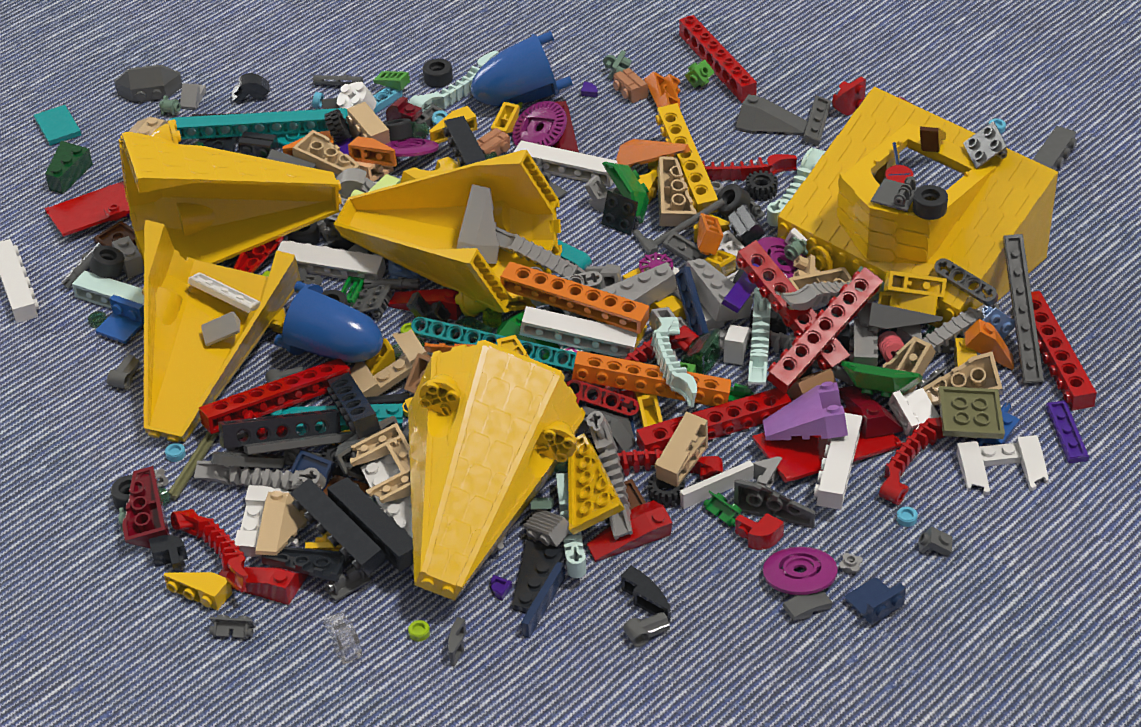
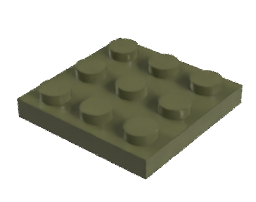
[938,386,1005,439]

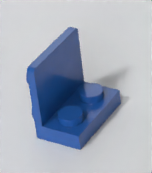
[96,294,144,344]

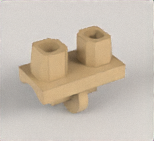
[793,255,820,277]

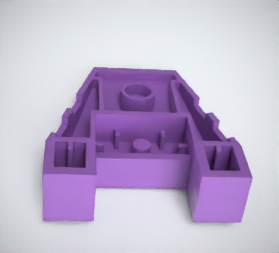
[763,381,848,440]

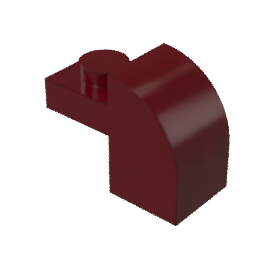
[386,97,423,122]

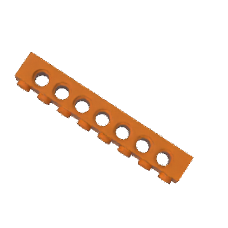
[500,261,650,334]
[572,350,731,406]

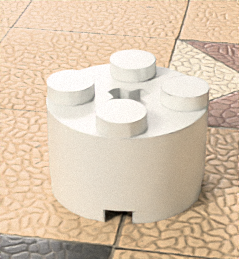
[337,82,376,111]

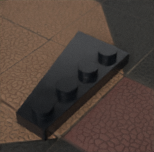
[512,539,565,614]
[261,547,348,582]

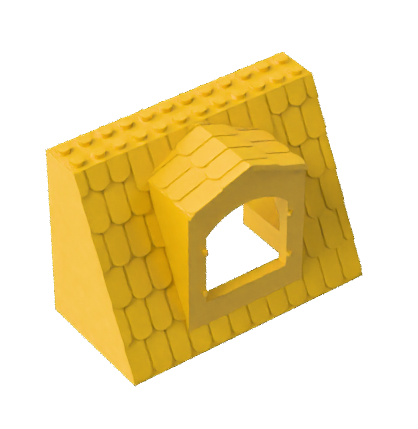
[777,87,1058,328]

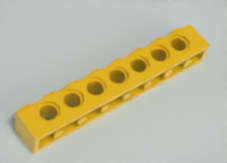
[655,103,718,213]

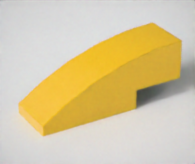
[633,391,663,427]

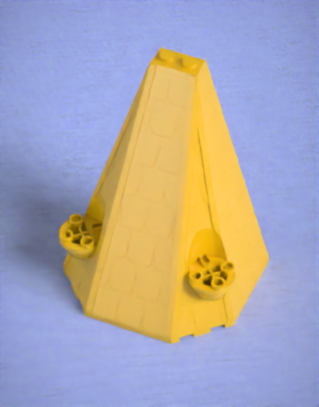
[118,119,342,265]
[333,150,562,317]
[142,220,300,443]
[408,340,585,601]

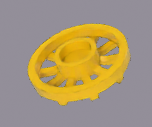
[807,246,833,271]

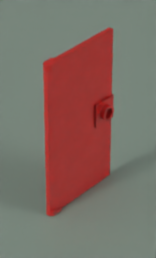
[44,181,130,237]
[752,407,902,483]

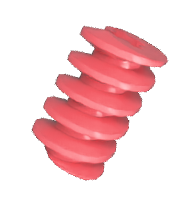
[877,331,904,362]

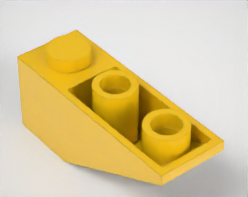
[878,291,938,315]
[164,572,232,610]

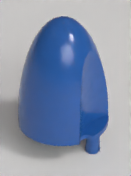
[471,31,573,106]
[274,281,383,363]

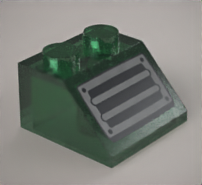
[681,328,720,375]

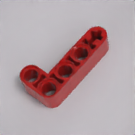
[566,380,639,416]

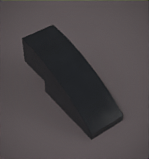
[621,565,671,622]

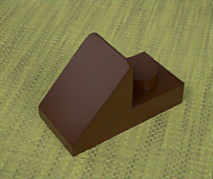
[920,126,946,152]

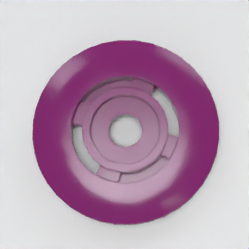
[513,101,567,147]
[385,138,439,157]
[757,237,807,281]
[763,547,837,595]

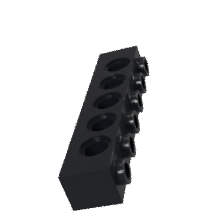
[327,372,381,439]
[218,409,341,451]

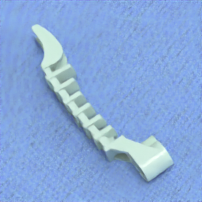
[409,51,499,112]
[767,147,826,226]
[748,287,771,386]
[651,317,697,408]
[556,473,586,578]

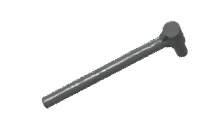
[633,198,725,255]

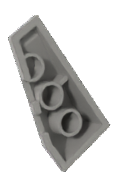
[457,184,500,264]

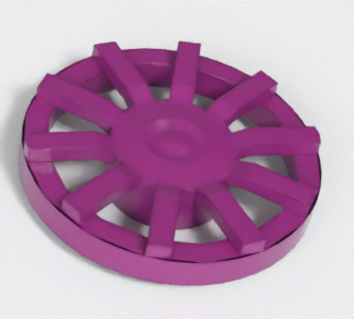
[639,252,674,273]

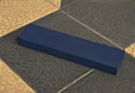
[675,266,709,337]
[521,562,565,638]

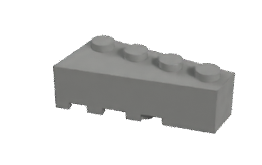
[686,259,754,322]
[600,262,677,306]
[849,319,878,366]

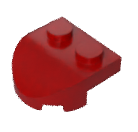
[832,77,866,115]

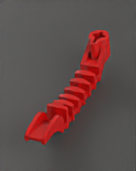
[702,154,797,182]
[596,325,700,404]
[879,416,946,505]
[617,449,724,480]
[170,509,248,592]

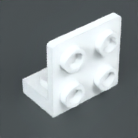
[888,388,940,436]

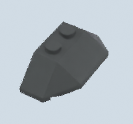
[114,64,182,103]
[575,405,635,453]
[335,416,403,481]

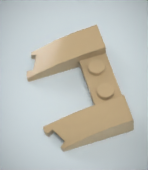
[350,329,428,397]
[350,423,411,503]

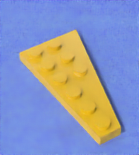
[568,433,625,535]

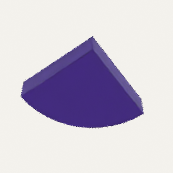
[581,81,598,97]
[491,575,512,601]

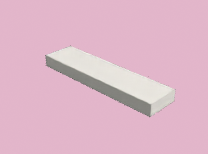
[188,272,261,313]
[680,461,754,509]

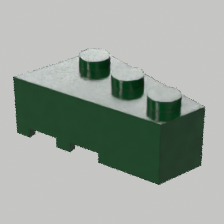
[45,141,93,194]

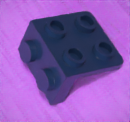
[845,578,906,625]

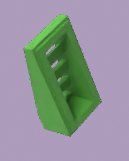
[373,71,410,91]

